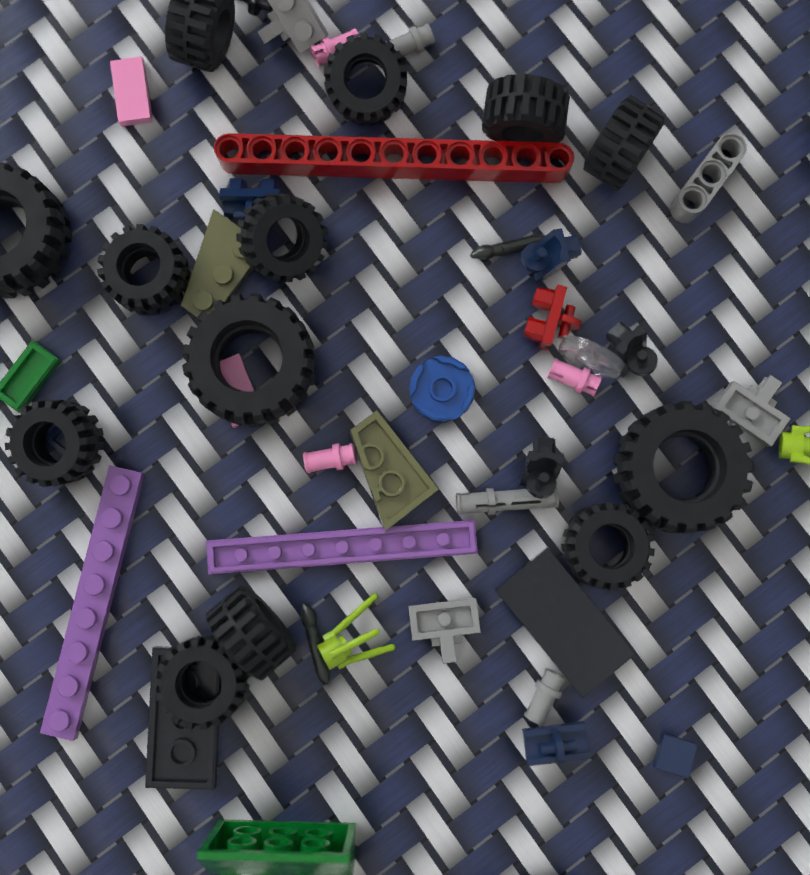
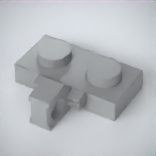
[258,0,328,53]
[712,375,791,447]
[408,598,481,664]

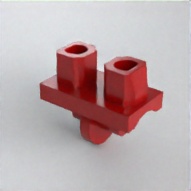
[523,285,582,351]

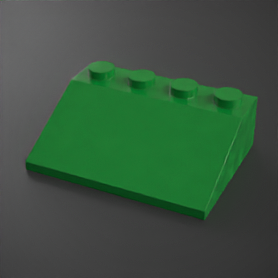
[197,819,356,875]

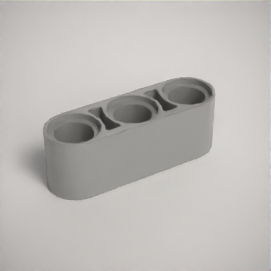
[670,133,747,224]

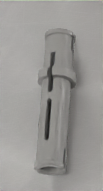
[456,486,559,515]

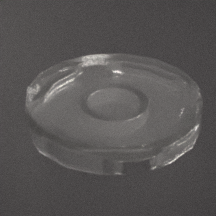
[558,335,625,379]

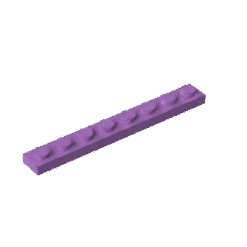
[40,465,145,741]

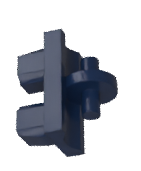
[219,178,280,220]
[520,228,582,282]
[522,721,590,766]

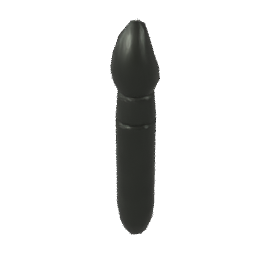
[470,235,546,260]
[301,603,330,685]

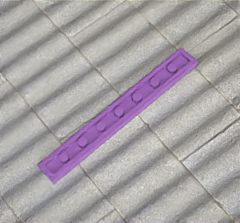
[206,520,478,575]

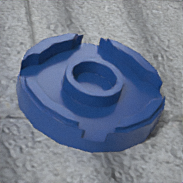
[409,356,476,423]

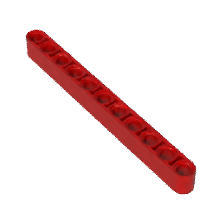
[214,133,575,183]

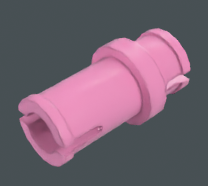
[310,28,358,67]
[547,358,602,397]
[303,443,357,474]

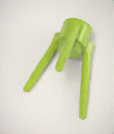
[778,425,810,465]
[317,593,395,670]

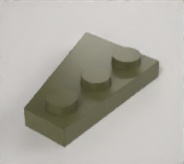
[181,209,254,318]
[350,410,439,531]

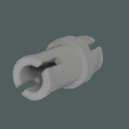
[385,23,435,57]
[524,668,566,726]

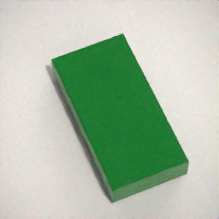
[0,340,62,413]

